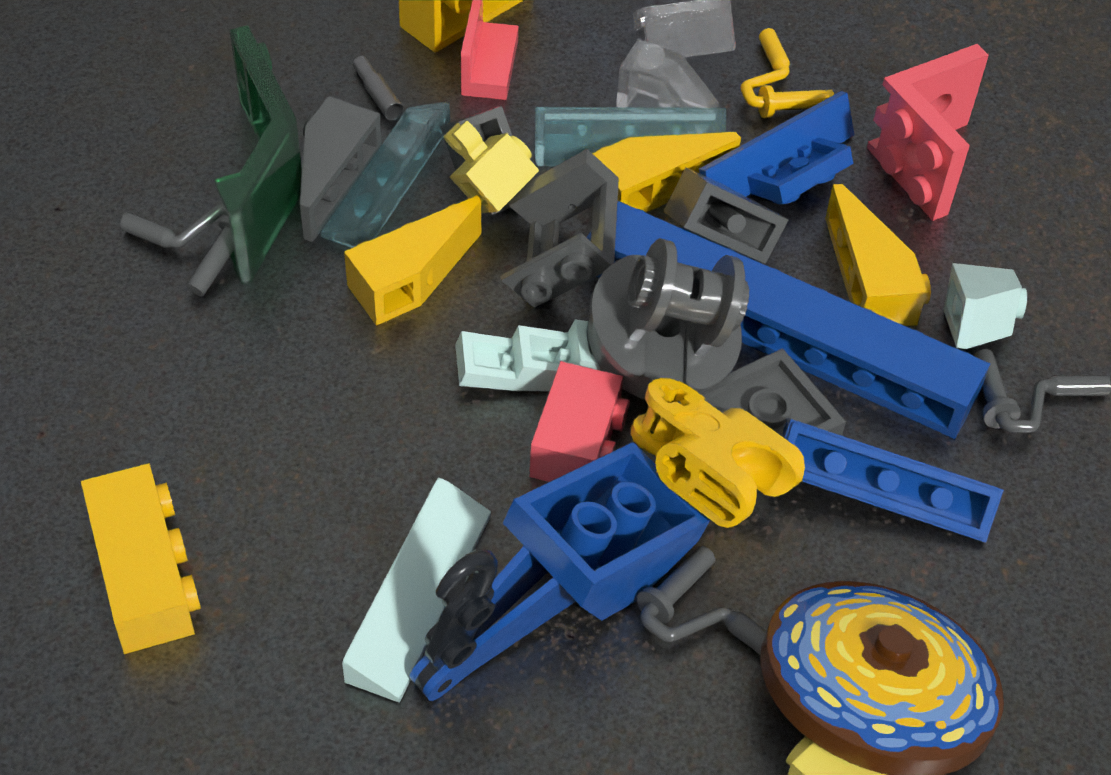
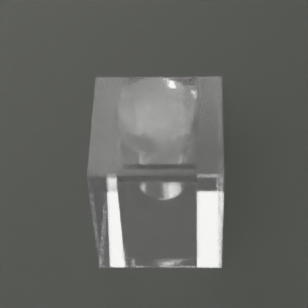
[616,39,719,134]

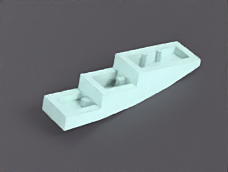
[455,319,603,391]

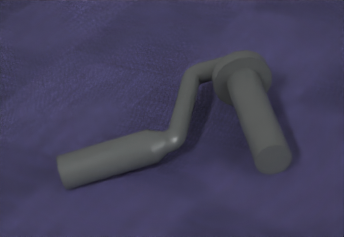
[120,202,253,296]
[974,349,1111,433]
[637,546,767,654]

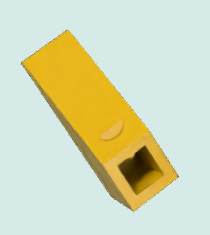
[344,195,481,326]

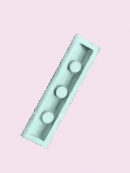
[342,478,491,703]

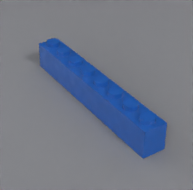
[586,201,991,439]

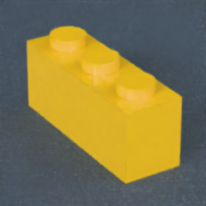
[81,463,201,654]

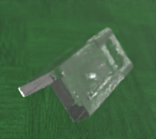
[633,0,736,62]

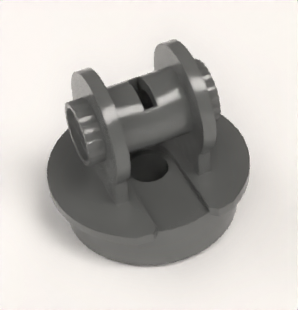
[588,238,749,399]

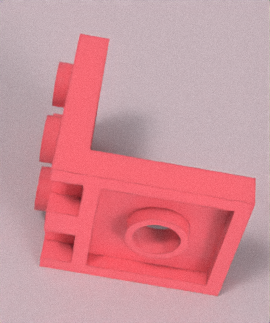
[867,44,989,221]

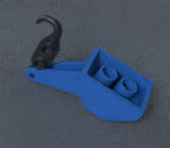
[409,442,710,701]

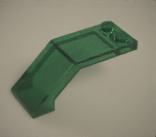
[214,25,302,284]

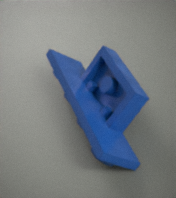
[699,91,855,204]

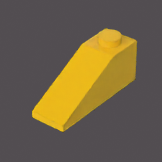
[592,132,741,213]
[825,184,931,326]

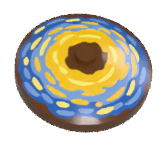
[760,581,1004,775]

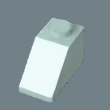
[943,263,1027,349]

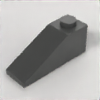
[300,96,382,242]

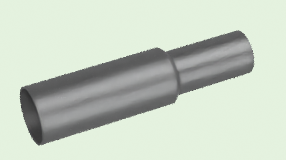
[353,56,404,120]

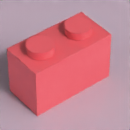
[529,361,630,482]

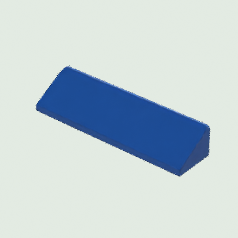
[782,418,1004,543]

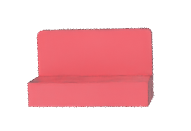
[461,0,519,100]

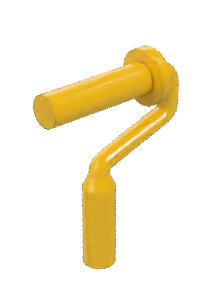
[740,28,834,118]

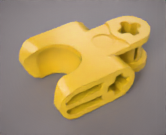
[630,378,805,528]

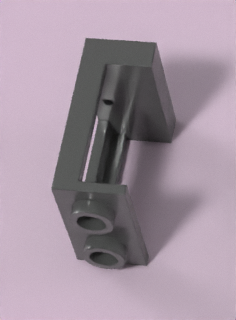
[501,149,619,308]

